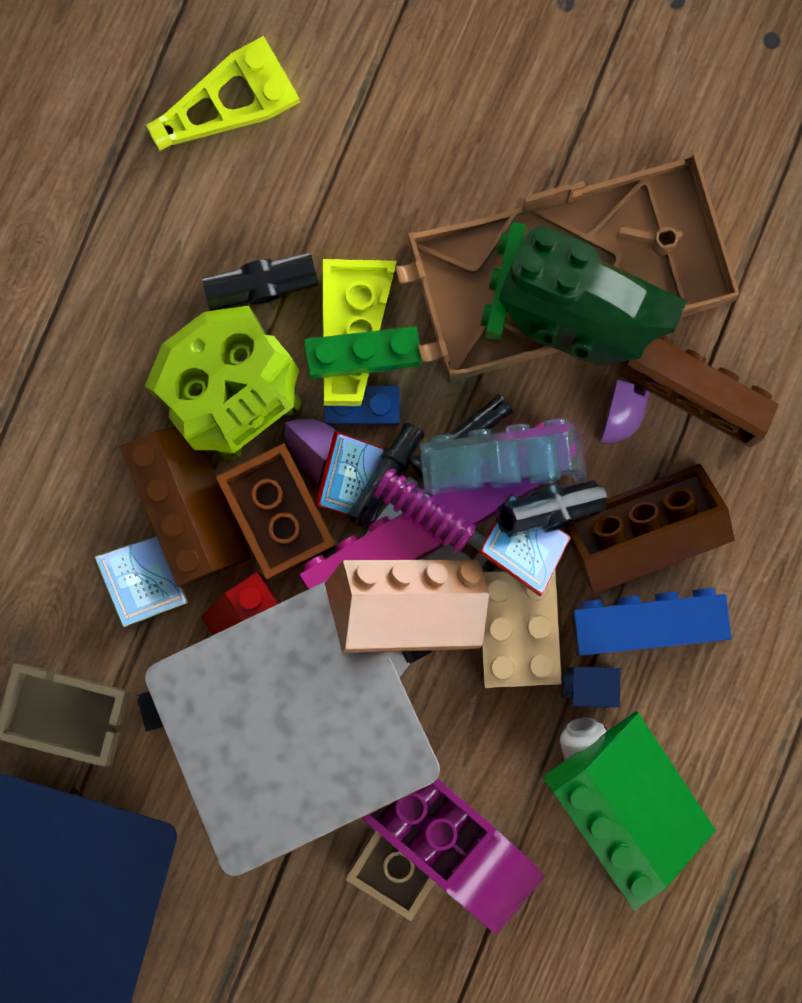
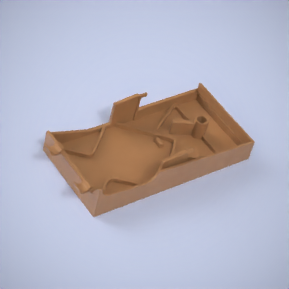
[395,153,740,383]

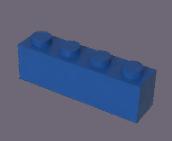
[571,588,732,656]

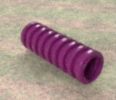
[373,468,476,554]

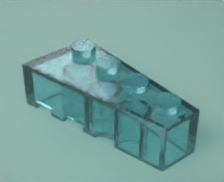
[420,419,588,495]

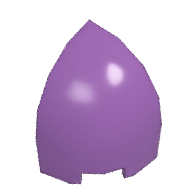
[600,380,650,443]
[285,419,338,485]

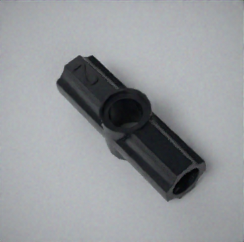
[202,253,319,311]
[496,480,607,538]

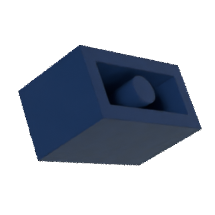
[560,667,621,708]

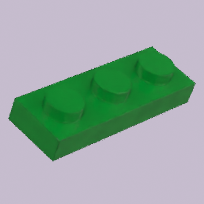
[480,222,526,341]
[304,326,422,380]

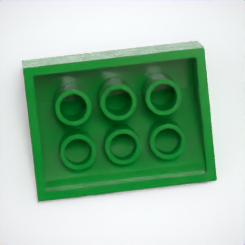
[542,711,716,911]

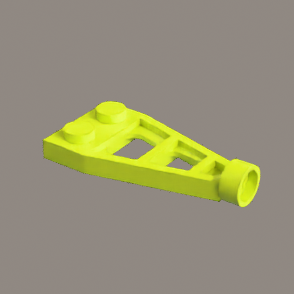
[145,36,300,151]

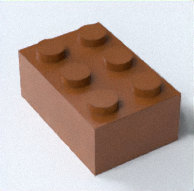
[216,443,336,581]

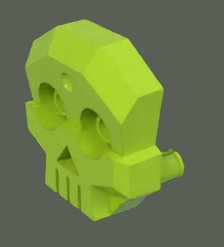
[145,306,301,461]

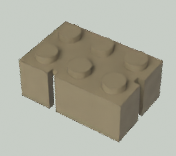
[0,663,131,767]

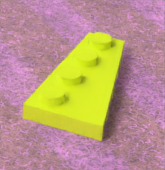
[322,259,397,406]

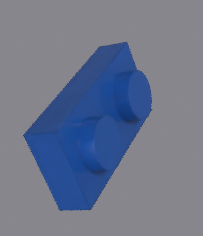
[324,386,399,425]

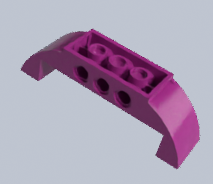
[362,779,545,936]

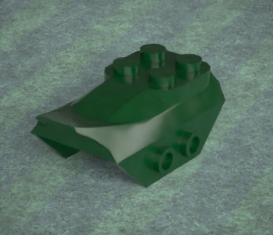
[498,227,688,366]

